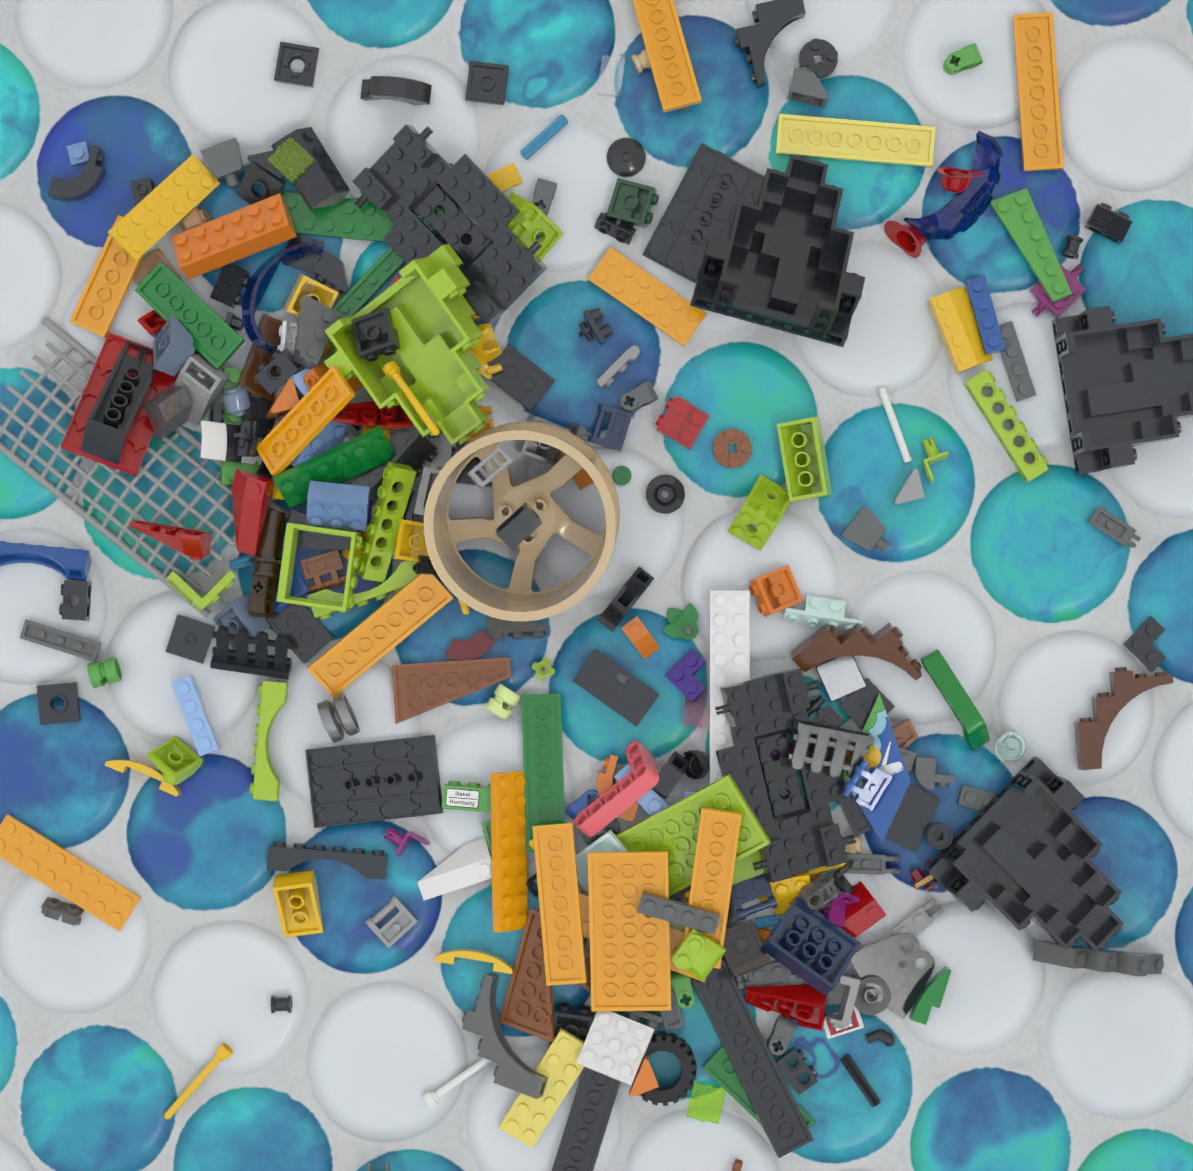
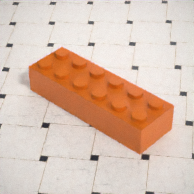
[172,193,297,280]

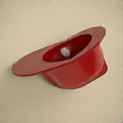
[937,166,984,193]
[884,221,927,258]

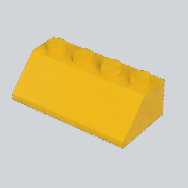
[927,287,993,374]

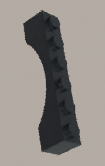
[267,841,389,880]

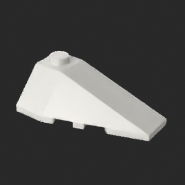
[417,837,492,900]

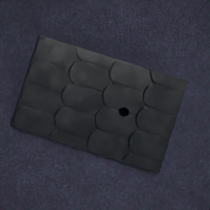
[642,143,764,283]
[305,735,443,828]

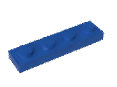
[966,275,1006,355]

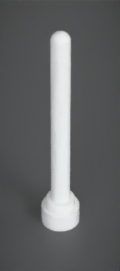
[423,1058,491,1109]

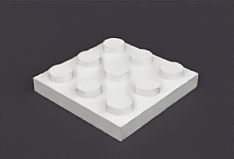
[576,1011,655,1086]

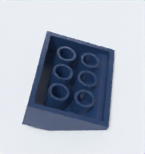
[760,896,861,995]

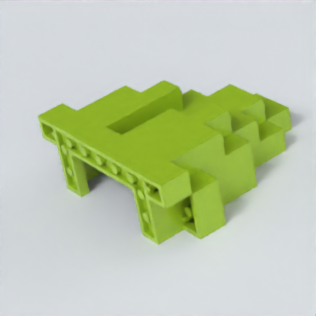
[324,244,490,445]

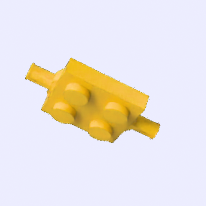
[759,871,811,915]

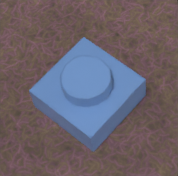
[67,141,90,166]

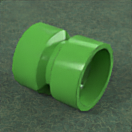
[87,657,122,688]

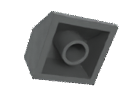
[787,67,829,108]

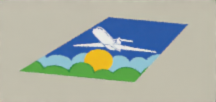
[842,693,911,842]

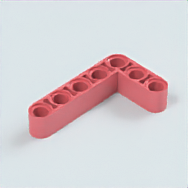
[574,740,660,837]

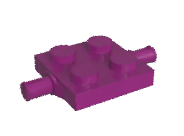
[1030,264,1086,318]

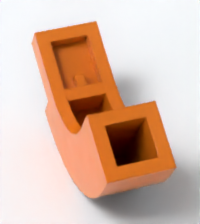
[597,754,639,822]

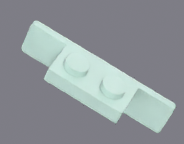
[783,595,863,632]

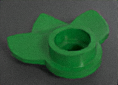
[663,603,698,640]

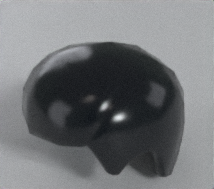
[683,750,710,780]

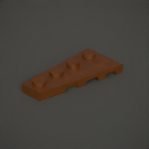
[237,314,282,402]

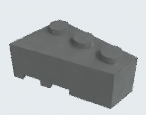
[293,295,340,369]

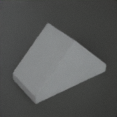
[892,468,925,505]

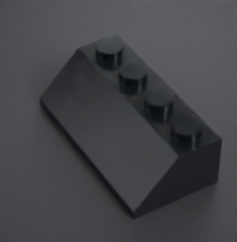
[271,127,350,210]
[368,431,438,506]

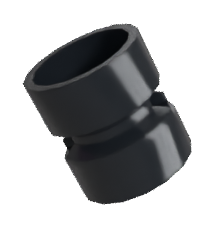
[924,822,953,849]

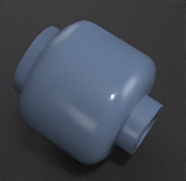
[222,386,251,416]

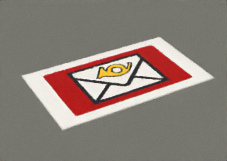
[824,1007,864,1039]

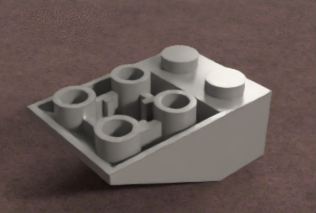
[174,354,230,424]

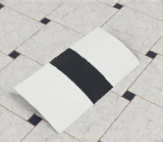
[200,421,262,465]

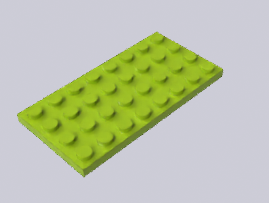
[616,774,771,896]

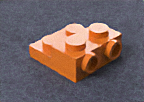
[749,565,804,617]

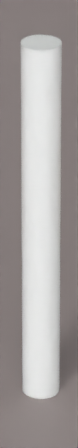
[878,387,912,463]

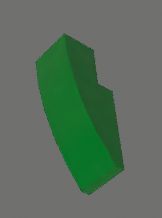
[909,967,952,1025]

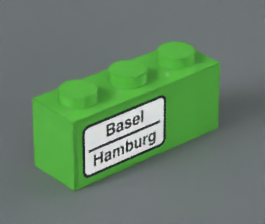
[442,781,491,813]

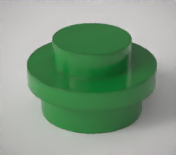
[612,466,632,485]

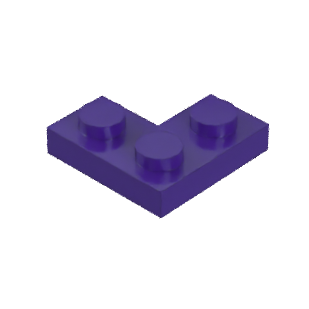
[665,648,707,703]

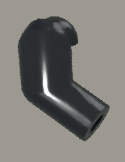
[865,1029,895,1047]

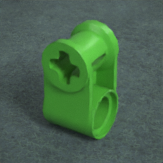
[943,43,983,75]
[671,972,695,1009]

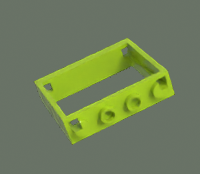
[277,522,363,612]

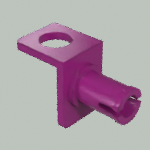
[384,827,431,856]
[818,892,860,927]

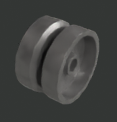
[317,692,360,743]

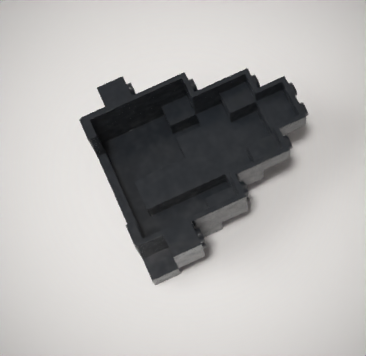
[690,154,865,347]
[1052,306,1193,475]
[924,757,1124,952]

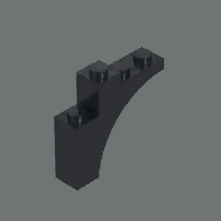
[733,0,806,88]

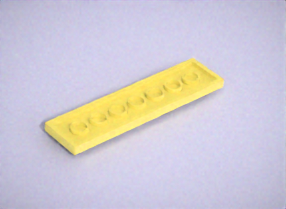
[776,114,936,167]

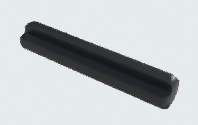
[841,1054,881,1107]

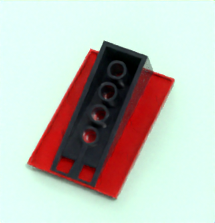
[61,332,180,476]

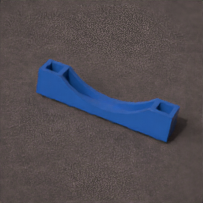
[0,541,91,581]

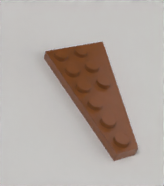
[392,657,511,724]
[499,908,554,1042]

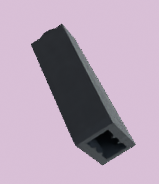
[281,510,364,550]

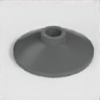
[854,976,891,1015]

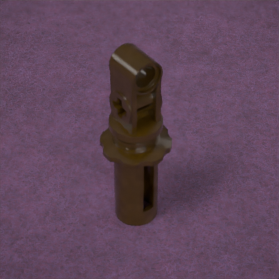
[248,510,285,618]

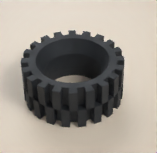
[638,1031,697,1106]

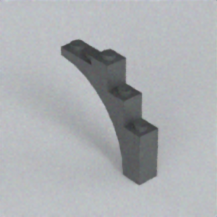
[1033,940,1164,976]
[462,973,549,1099]

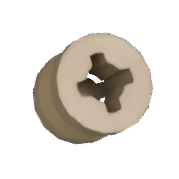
[631,49,651,74]

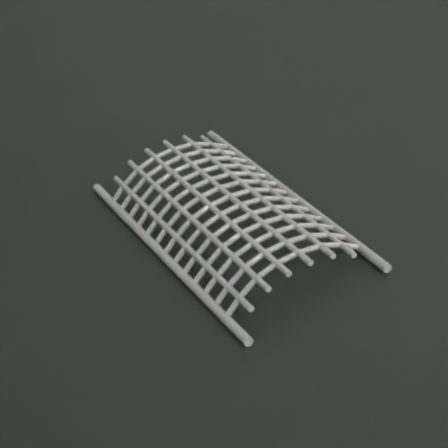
[0,318,290,617]

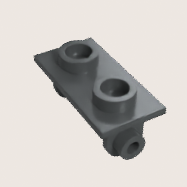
[41,897,85,926]

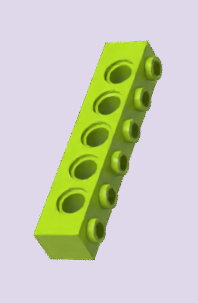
[963,369,1049,483]
[356,462,416,582]

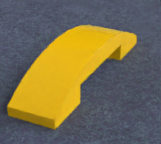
[105,759,181,797]
[434,949,513,974]

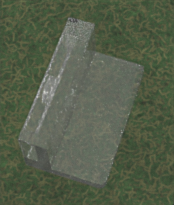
[597,54,626,98]

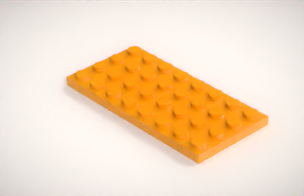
[588,851,671,1011]

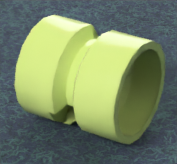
[485,684,521,720]

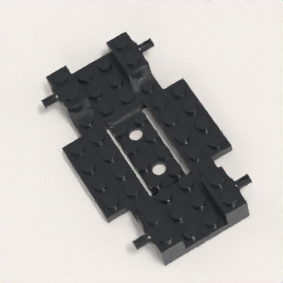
[352,124,547,324]
[715,669,856,883]

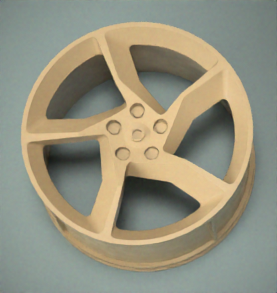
[424,421,620,621]

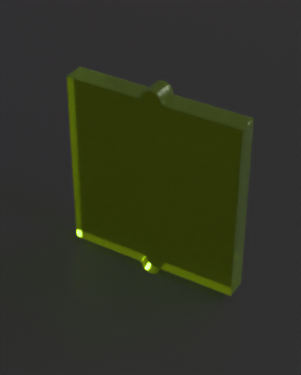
[267,137,315,183]
[686,1082,726,1124]

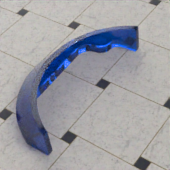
[903,131,1003,240]
[242,241,324,354]

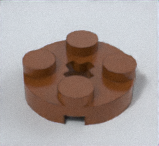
[713,429,752,468]

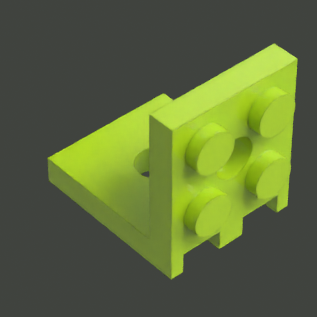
[507,192,564,261]
[727,474,790,551]
[165,570,236,612]

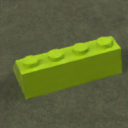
[777,417,833,502]

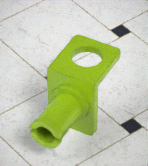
[922,437,949,484]

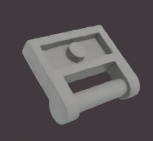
[365,895,418,948]

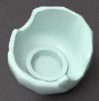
[994,732,1025,762]

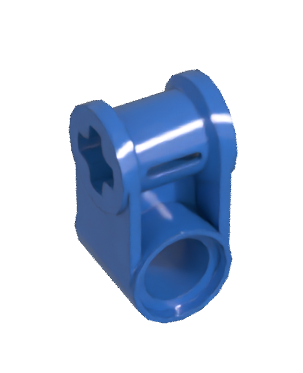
[565,789,600,821]

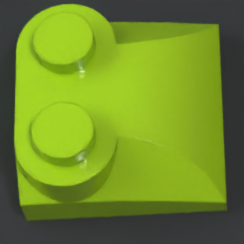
[147,736,203,785]
[670,928,726,981]

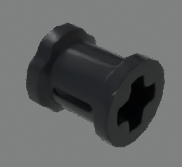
[1061,235,1083,259]
[271,995,293,1013]

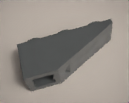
[486,615,548,641]

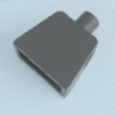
[201,138,244,189]
[840,506,890,552]

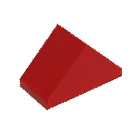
[137,310,167,338]

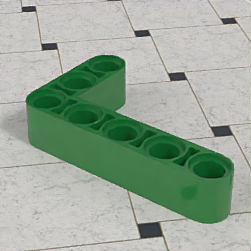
[920,649,990,751]

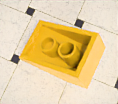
[273,870,324,938]

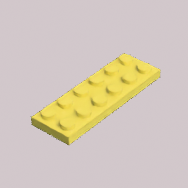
[499,1028,584,1148]

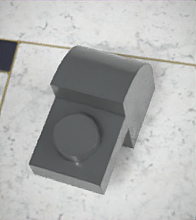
[913,756,955,790]

